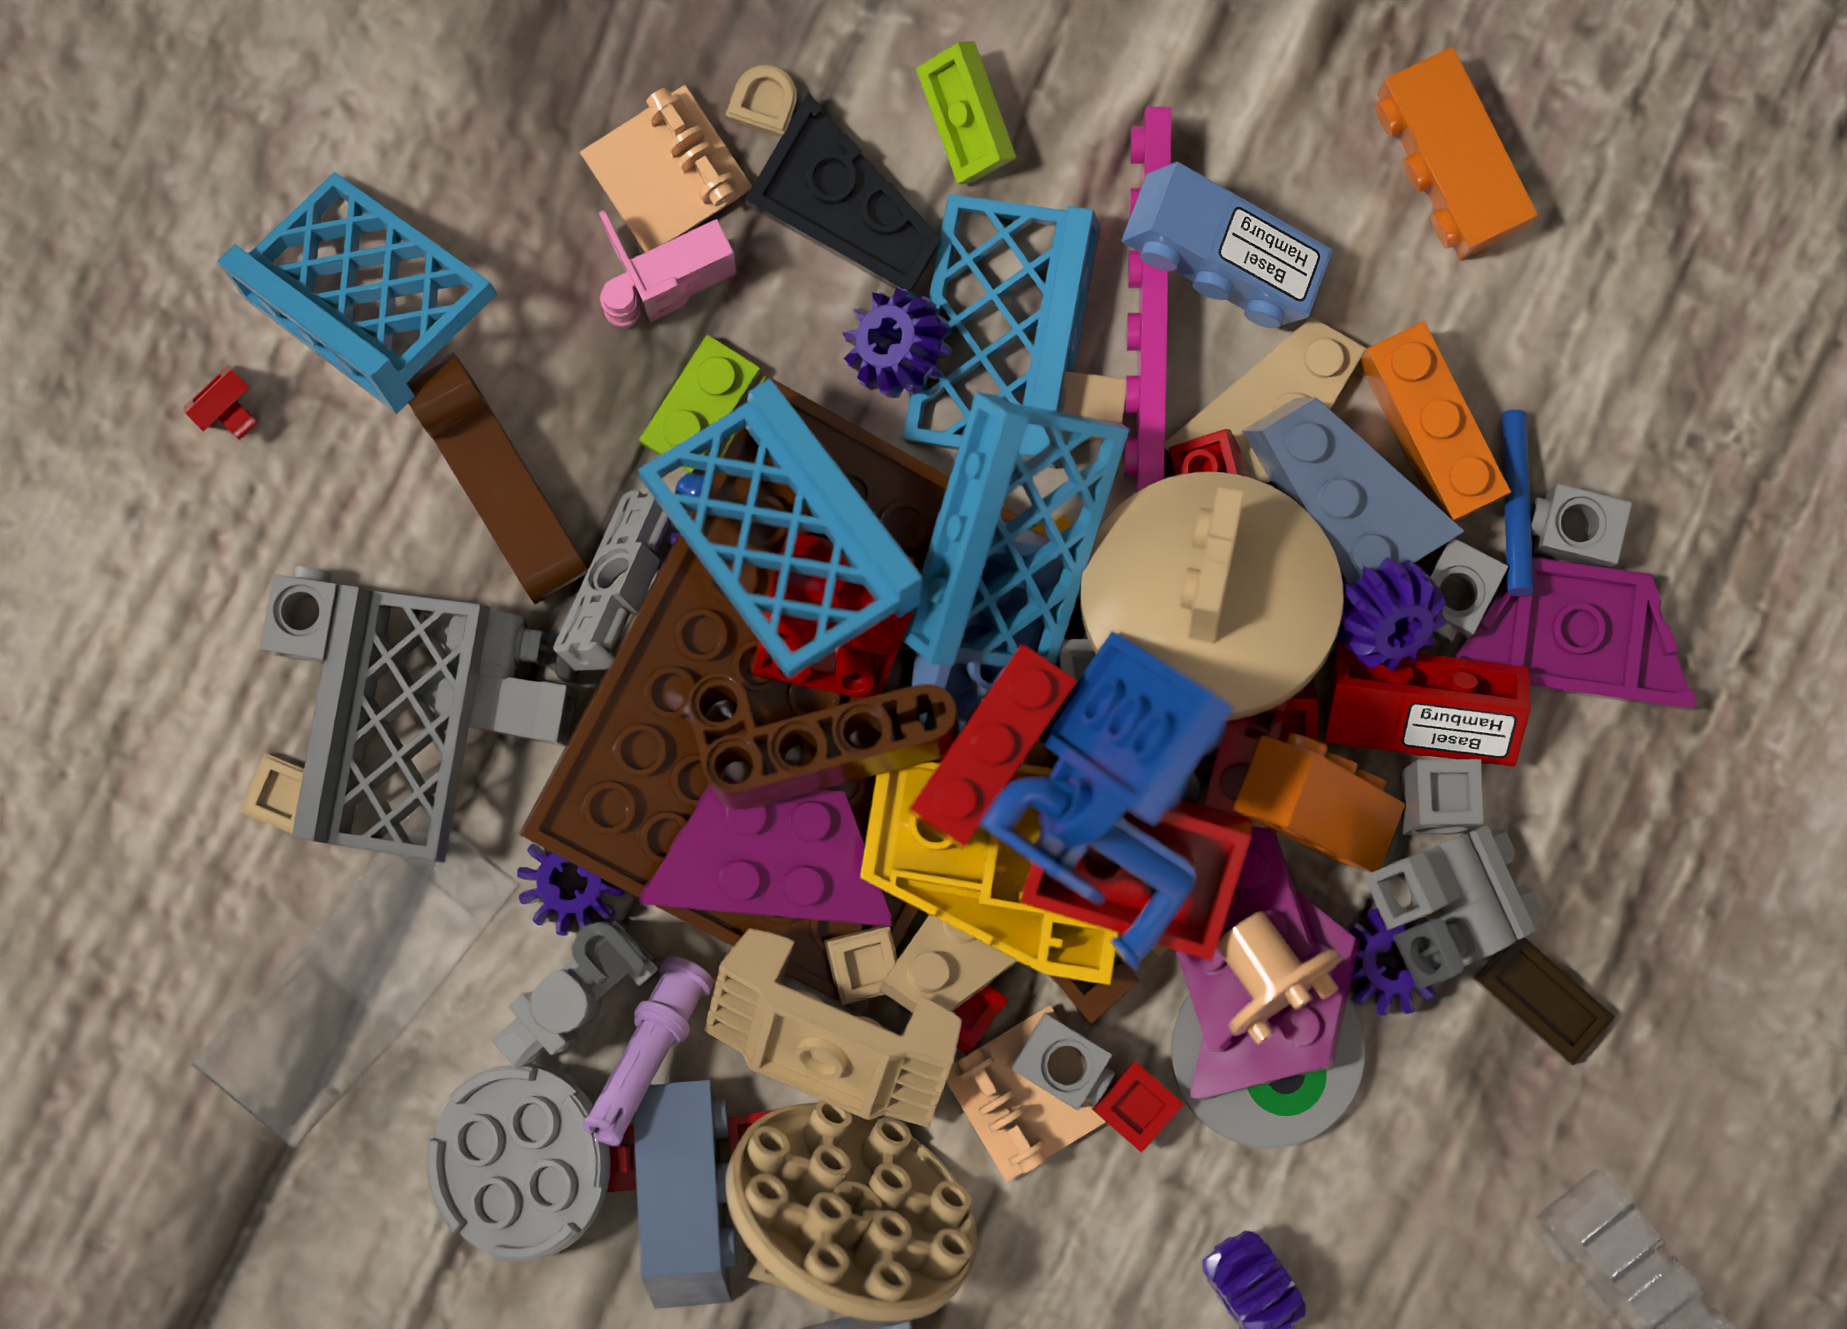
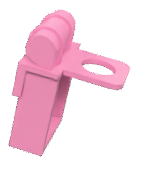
[598,210,737,329]

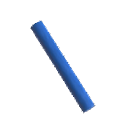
[1501,410,1534,597]

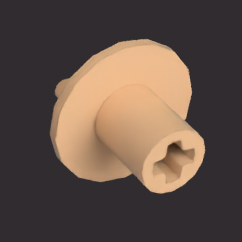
[1216,912,1342,1045]

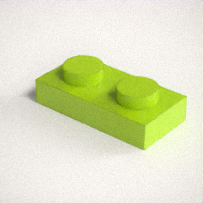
[916,41,1017,184]
[639,335,761,474]

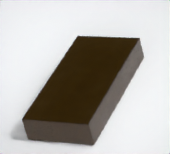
[1473,937,1615,1065]

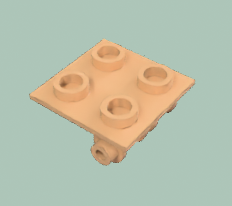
[580,85,752,252]
[946,1005,1105,1182]

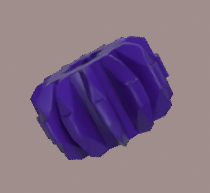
[842,288,953,398]
[1337,557,1447,671]
[517,843,626,936]
[1346,907,1441,1016]
[1203,1230,1306,1329]

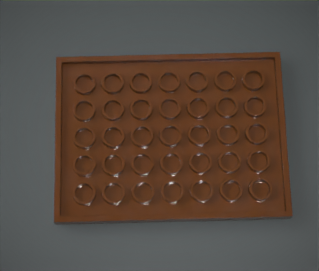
[519,375,1038,1014]

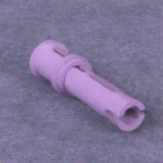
[582,956,714,1146]

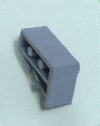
[1242,398,1464,596]
[634,1080,737,1309]

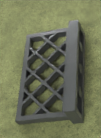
[292,584,490,863]

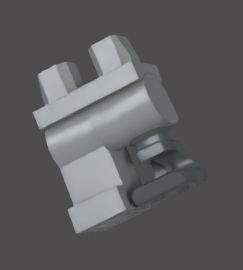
[410,610,580,747]
[1364,825,1542,990]
[492,920,661,1070]

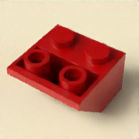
[752,531,914,699]

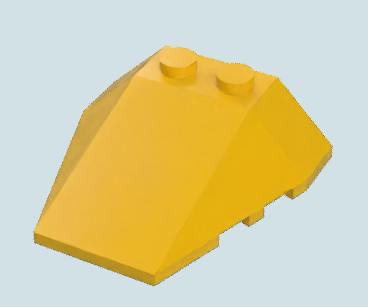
[860,725,1118,985]

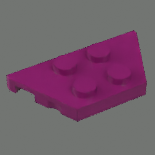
[1454,557,1696,710]
[640,779,891,926]
[1175,826,1317,1054]
[1190,889,1360,1100]

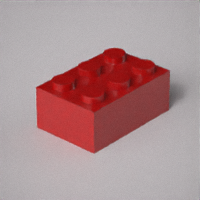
[1020,799,1252,961]

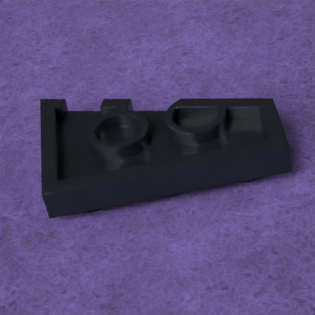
[745,92,941,292]

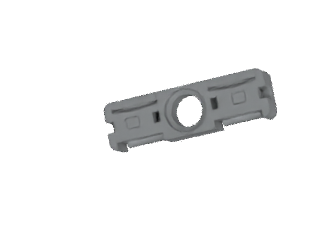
[554,490,671,671]

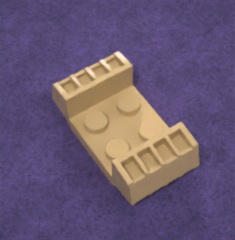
[704,929,961,1128]

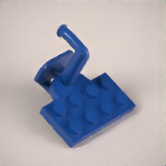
[980,631,1234,971]

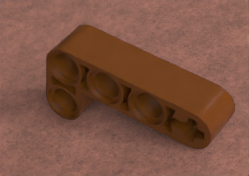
[406,352,589,605]
[688,674,960,810]

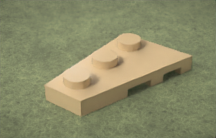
[1165,316,1366,487]
[879,915,1018,1013]

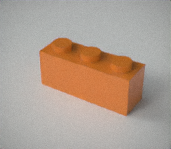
[1375,46,1538,261]
[1358,321,1511,523]
[1233,733,1405,873]

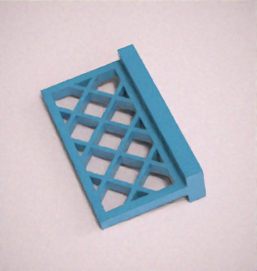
[217,172,498,414]
[902,194,1101,469]
[638,379,922,679]
[902,392,1129,667]

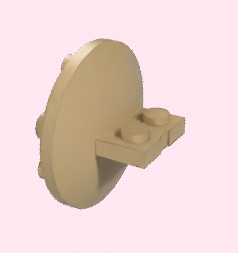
[1081,472,1343,720]
[726,1100,977,1322]

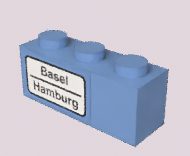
[1121,161,1333,328]

